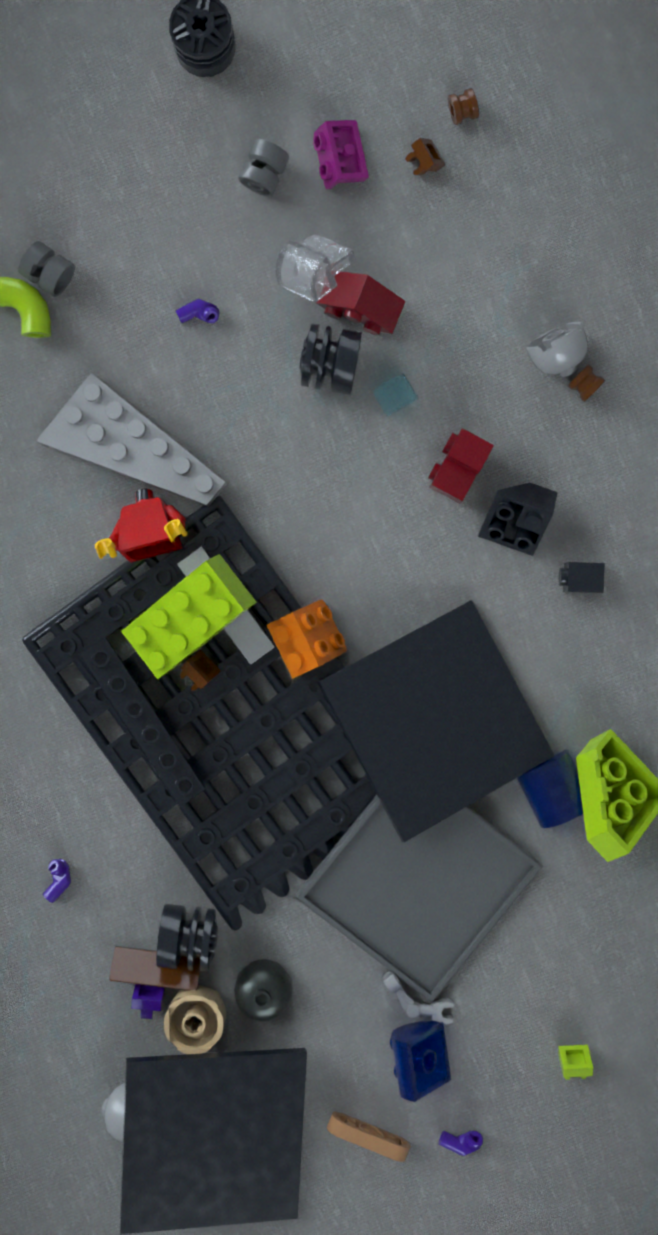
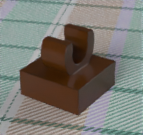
[405,138,445,176]
[180,650,221,690]

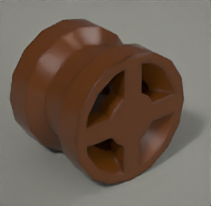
[447,88,479,125]
[567,364,606,402]

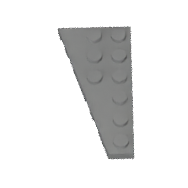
[36,373,227,507]

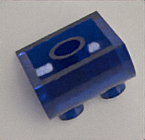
[517,749,583,829]
[390,1021,452,1102]

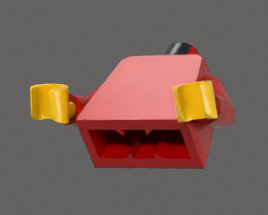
[94,488,188,563]

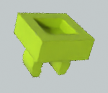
[558,1044,593,1080]

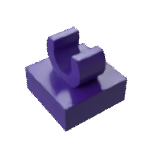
[131,984,165,1019]

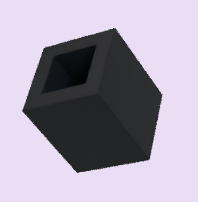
[558,562,605,593]

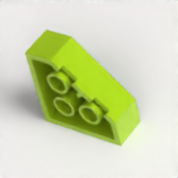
[576,729,658,862]

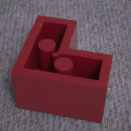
[315,270,406,335]
[428,428,494,504]

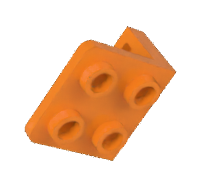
[267,599,347,679]

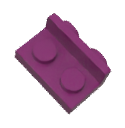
[313,120,369,189]

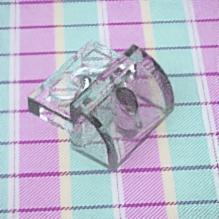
[275,234,356,303]

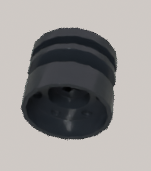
[169,0,235,77]
[299,323,362,395]
[156,904,218,973]

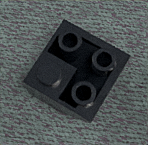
[478,482,558,556]

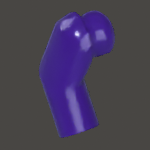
[43,859,71,903]
[438,1131,483,1156]

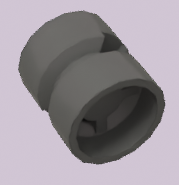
[238,139,290,197]
[18,241,75,297]

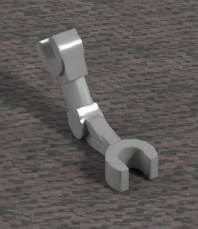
[382,971,454,1025]

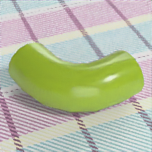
[0,277,51,338]

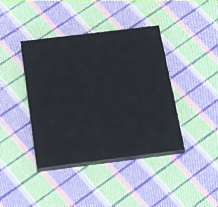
[317,600,555,843]
[120,1048,307,1235]

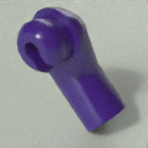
[175,299,220,324]

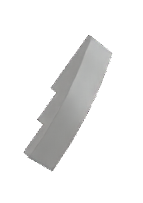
[177,546,274,665]

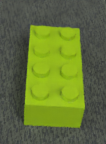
[121,554,257,679]

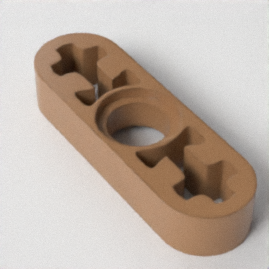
[327,1112,411,1162]

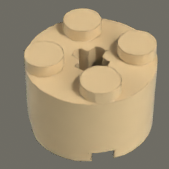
[164,985,226,1054]

